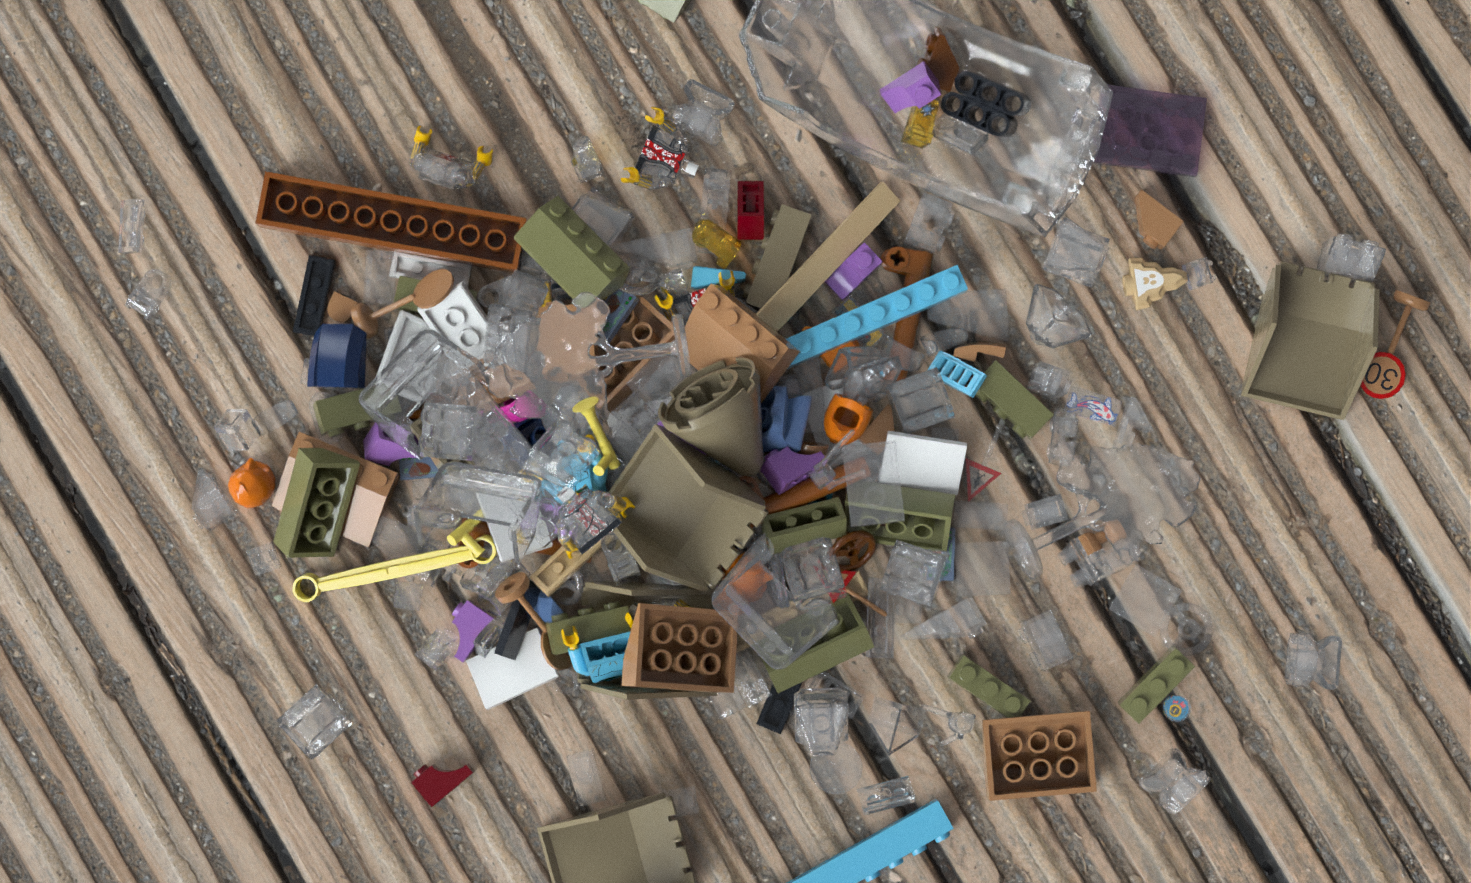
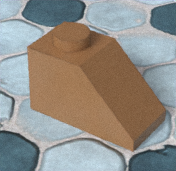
[1135,189,1184,250]

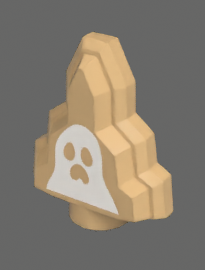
[1122,258,1188,311]

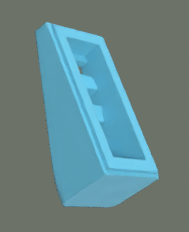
[691,266,746,290]
[927,350,987,398]

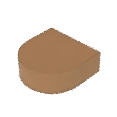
[327,291,358,323]

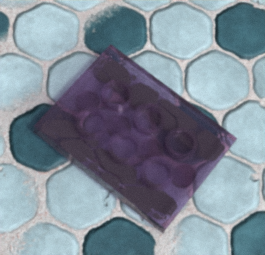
[1091,84,1207,177]

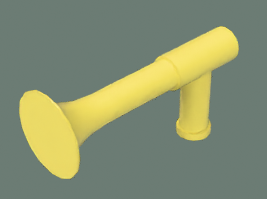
[572,397,620,476]
[447,508,485,558]

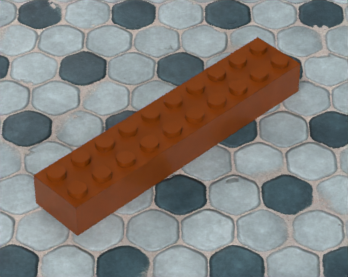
[255,171,528,274]

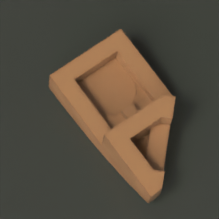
[953,341,1006,362]
[858,404,895,456]

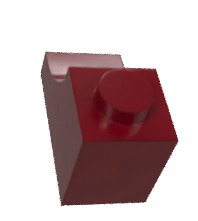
[737,181,764,240]
[411,763,475,807]

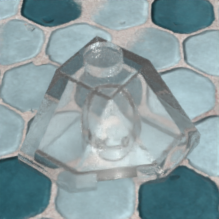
[1026,284,1092,349]

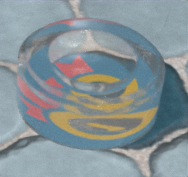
[1163,695,1191,722]

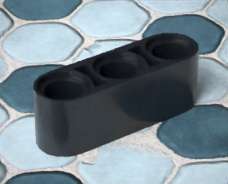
[954,71,1031,117]
[941,92,1018,137]

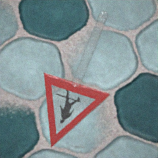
[965,419,1005,502]

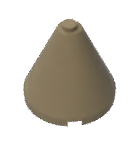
[658,357,763,477]

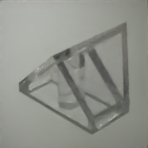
[868,696,926,756]

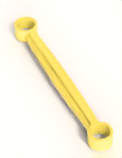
[293,535,498,602]

